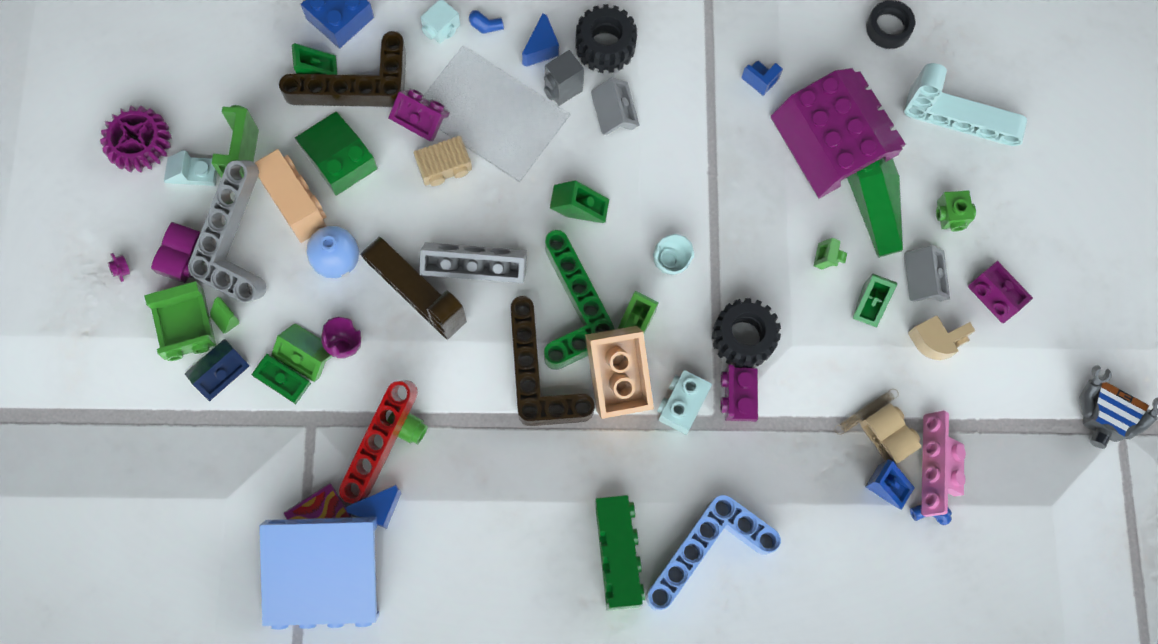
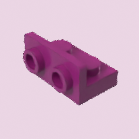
[388,89,450,141]
[968,261,1033,323]
[721,364,758,422]

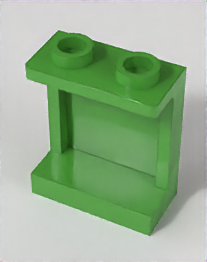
[212,105,259,178]
[144,281,216,361]

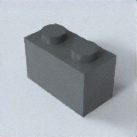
[544,50,584,106]

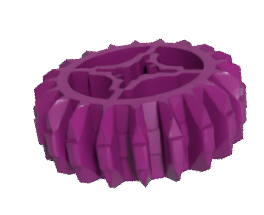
[100,105,172,173]

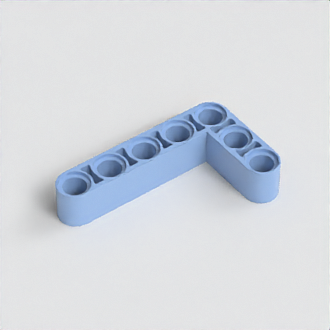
[646,495,781,611]

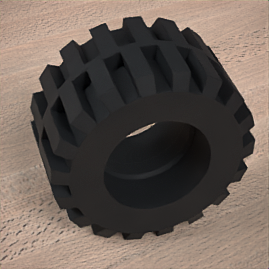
[575,4,637,73]
[712,298,781,368]

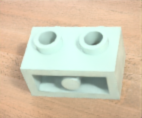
[657,370,712,435]

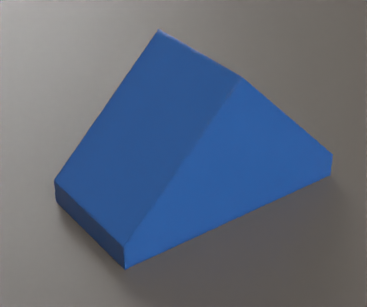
[522,13,559,67]
[865,459,915,510]
[345,485,401,529]

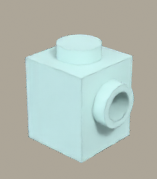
[421,0,460,44]

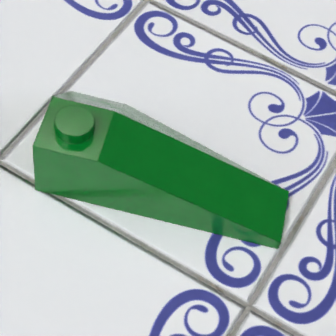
[847,158,903,258]

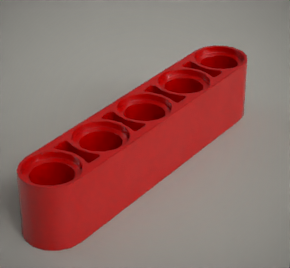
[339,380,418,503]

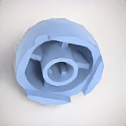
[306,226,359,278]

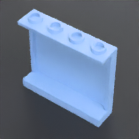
[259,517,379,630]

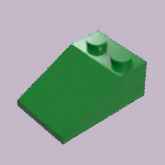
[295,112,378,196]

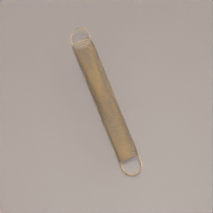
[835,389,899,435]

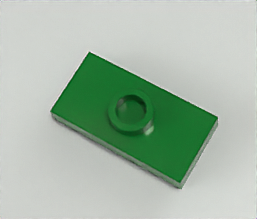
[251,354,311,405]

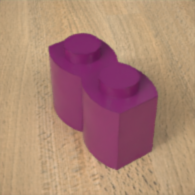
[151,222,201,283]

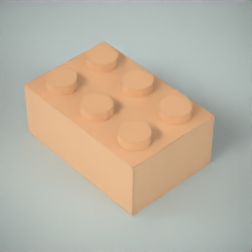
[255,149,327,243]
[585,326,654,419]

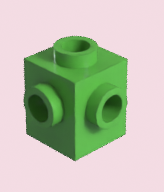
[936,190,976,232]

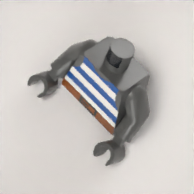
[1079,365,1158,449]

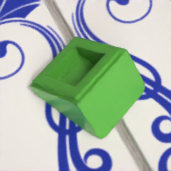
[210,297,240,334]

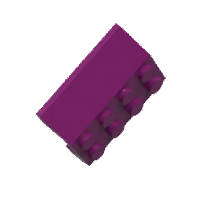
[770,68,906,199]

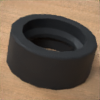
[866,0,916,49]

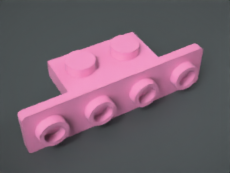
[921,410,966,517]

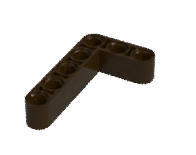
[279,31,406,107]
[360,237,467,340]
[511,296,595,426]

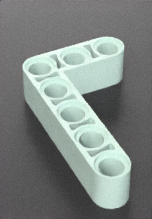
[904,63,1027,146]

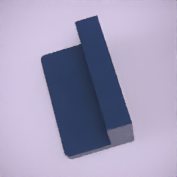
[185,339,250,402]

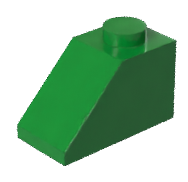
[550,180,609,223]

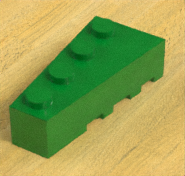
[595,495,645,611]

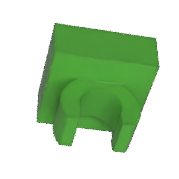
[813,238,847,270]

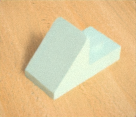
[164,150,217,186]

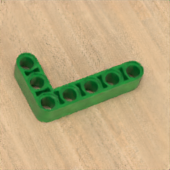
[544,230,615,370]

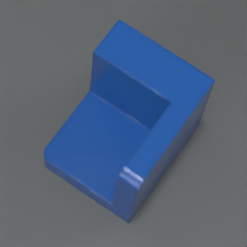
[742,61,783,96]

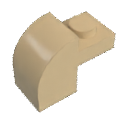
[908,316,975,360]

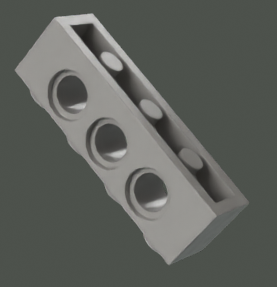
[420,242,527,283]

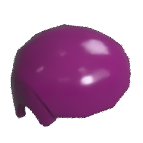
[321,317,361,359]

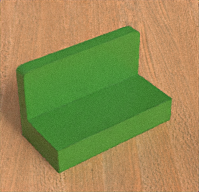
[271,324,333,382]

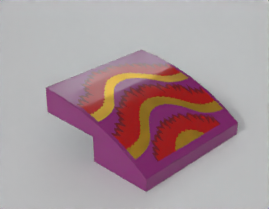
[283,483,352,519]

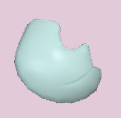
[653,234,694,275]

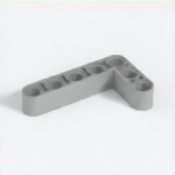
[188,160,266,302]

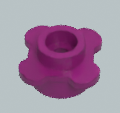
[108,253,130,282]

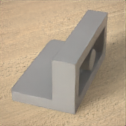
[591,78,640,135]
[905,246,950,302]

